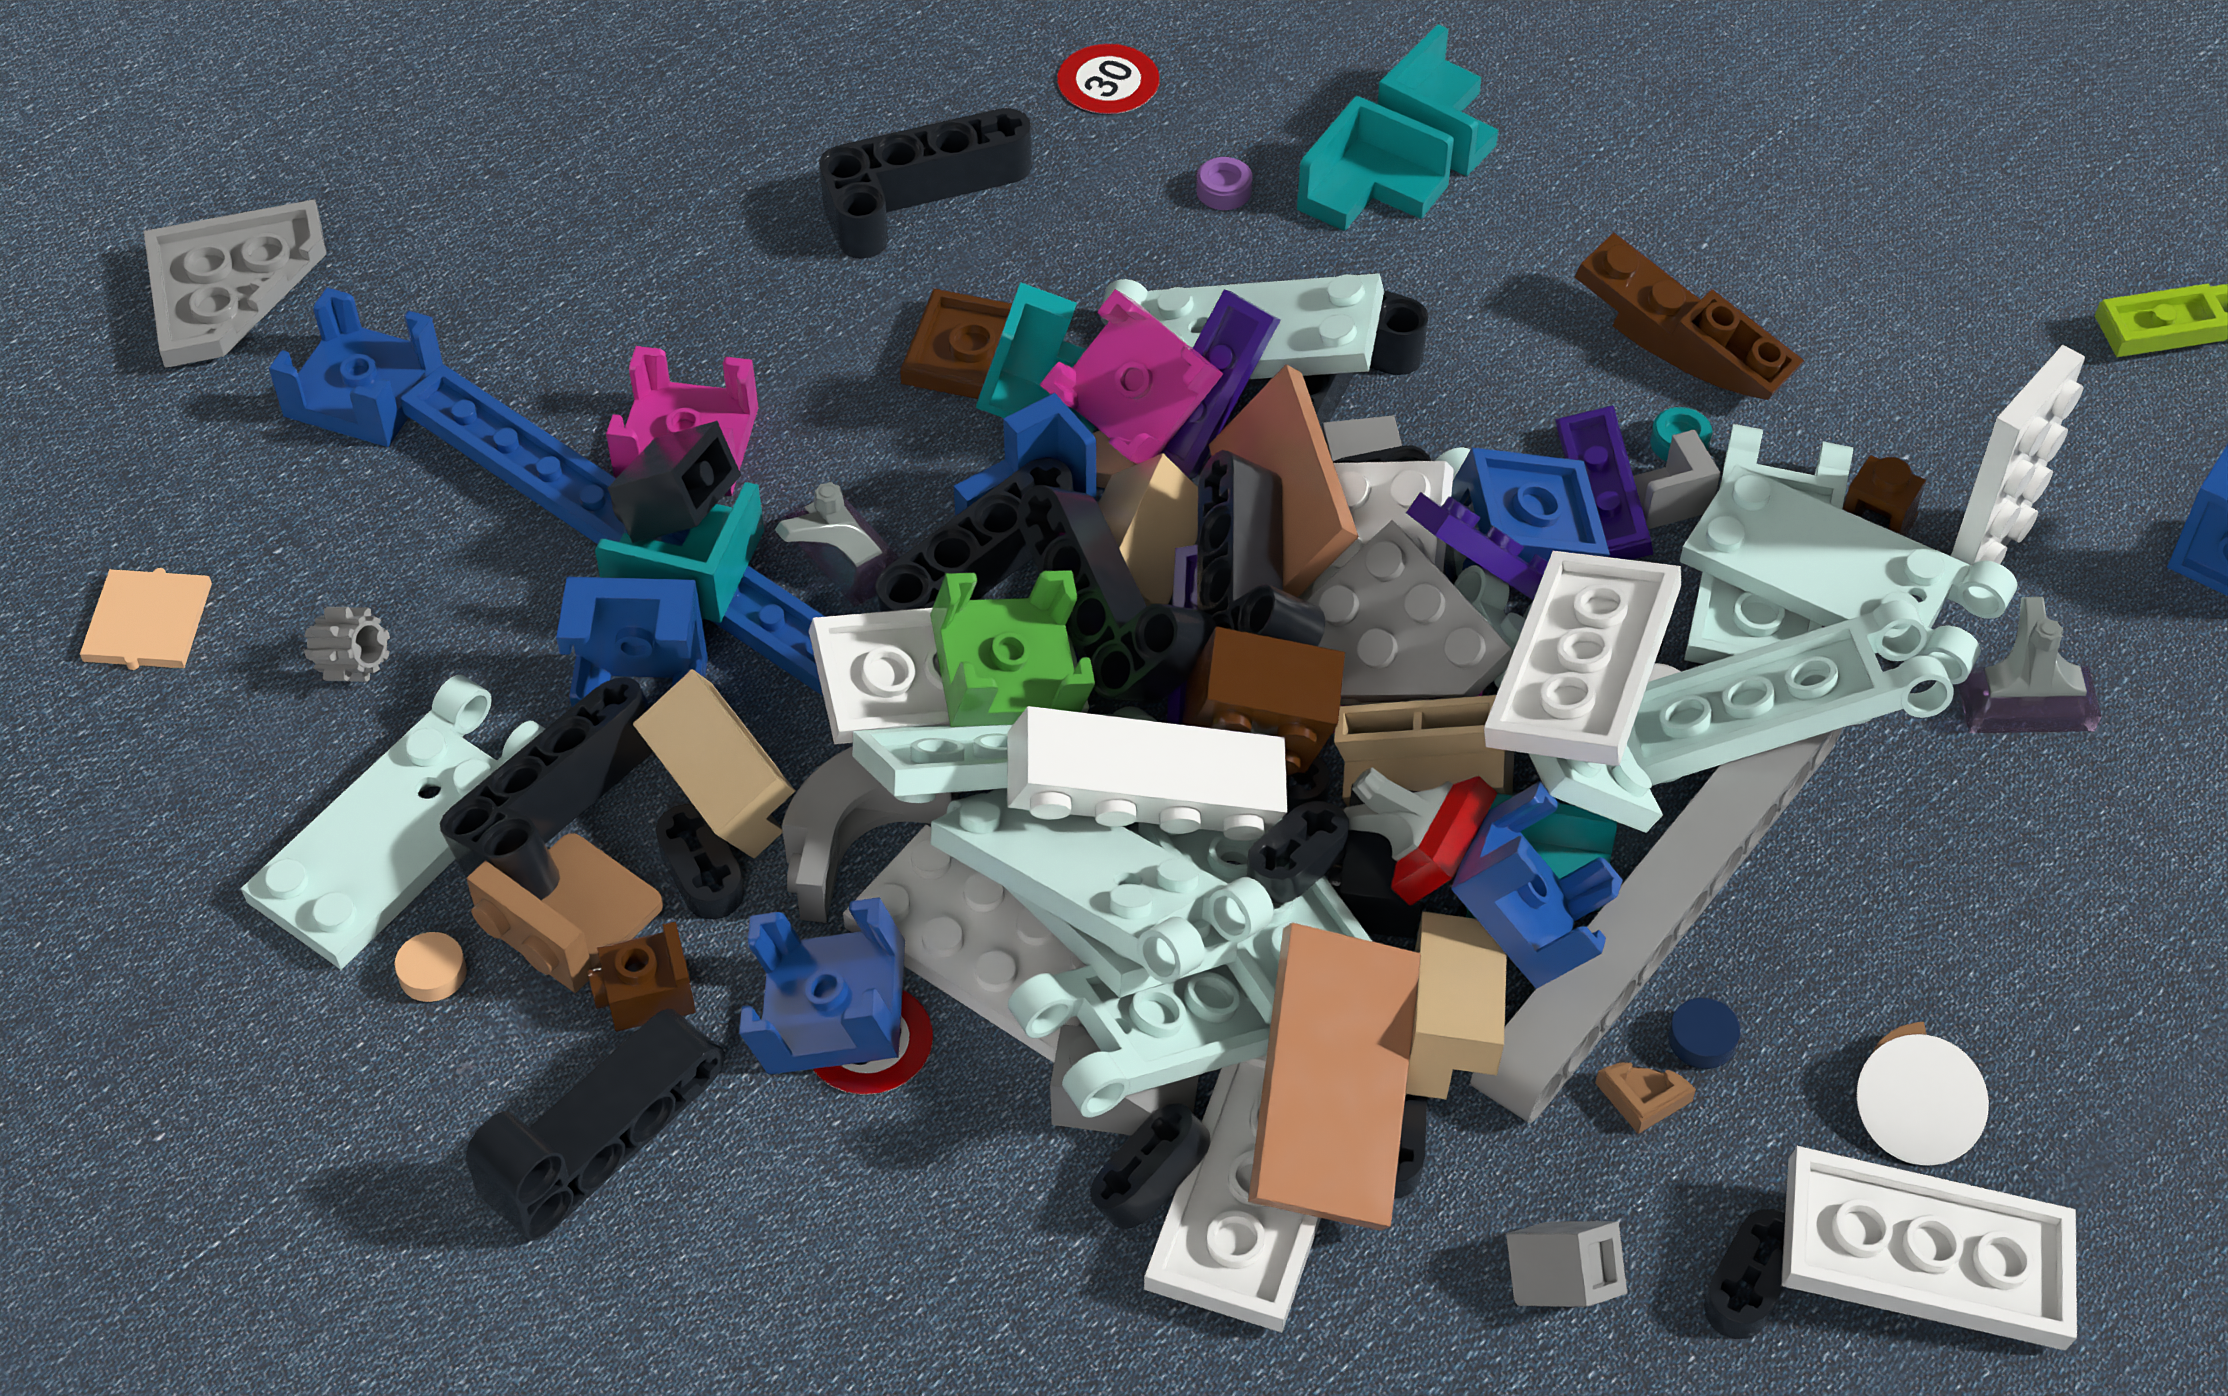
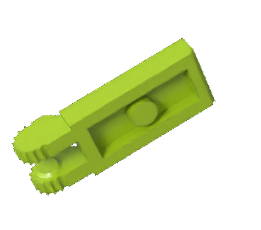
[2095,283,2228,357]

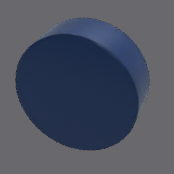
[1668,998,1741,1069]

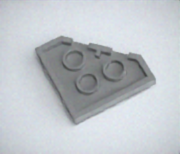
[144,199,326,368]
[1307,520,1514,702]

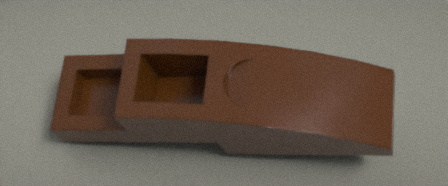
[1574,232,1804,400]

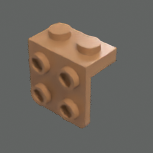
[466,833,663,993]

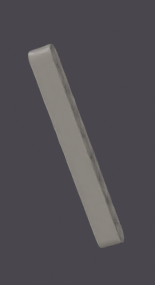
[1470,728,1843,1123]

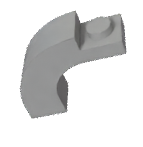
[782,746,959,923]

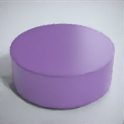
[1196,157,1252,210]

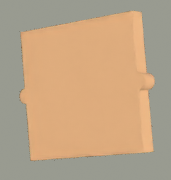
[80,568,212,670]

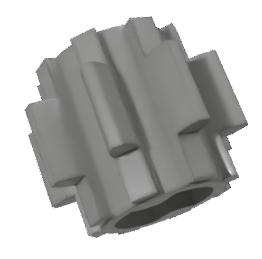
[304,607,390,682]

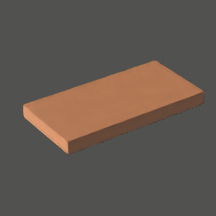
[1209,364,1359,597]
[1248,922,1421,1231]

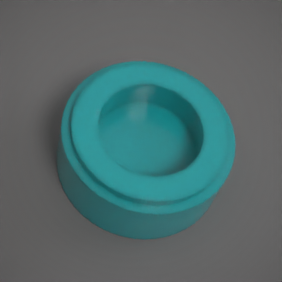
[1650,407,1713,462]

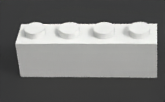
[1008,706,1287,841]

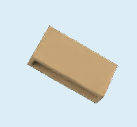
[1098,453,1198,606]
[633,669,795,859]
[1334,695,1514,807]
[1406,912,1507,1099]

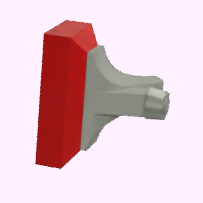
[1343,767,1498,906]

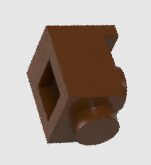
[1843,455,1926,537]
[587,921,696,1032]

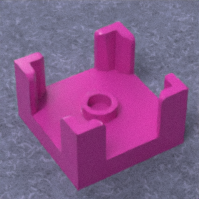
[1040,289,1223,464]
[606,346,758,496]

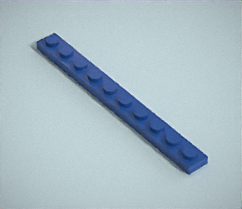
[400,364,825,696]

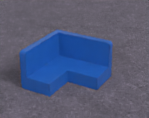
[954,393,1097,516]

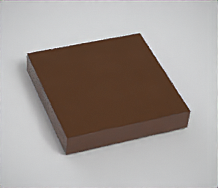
[900,288,1012,399]

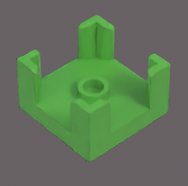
[930,570,1095,727]

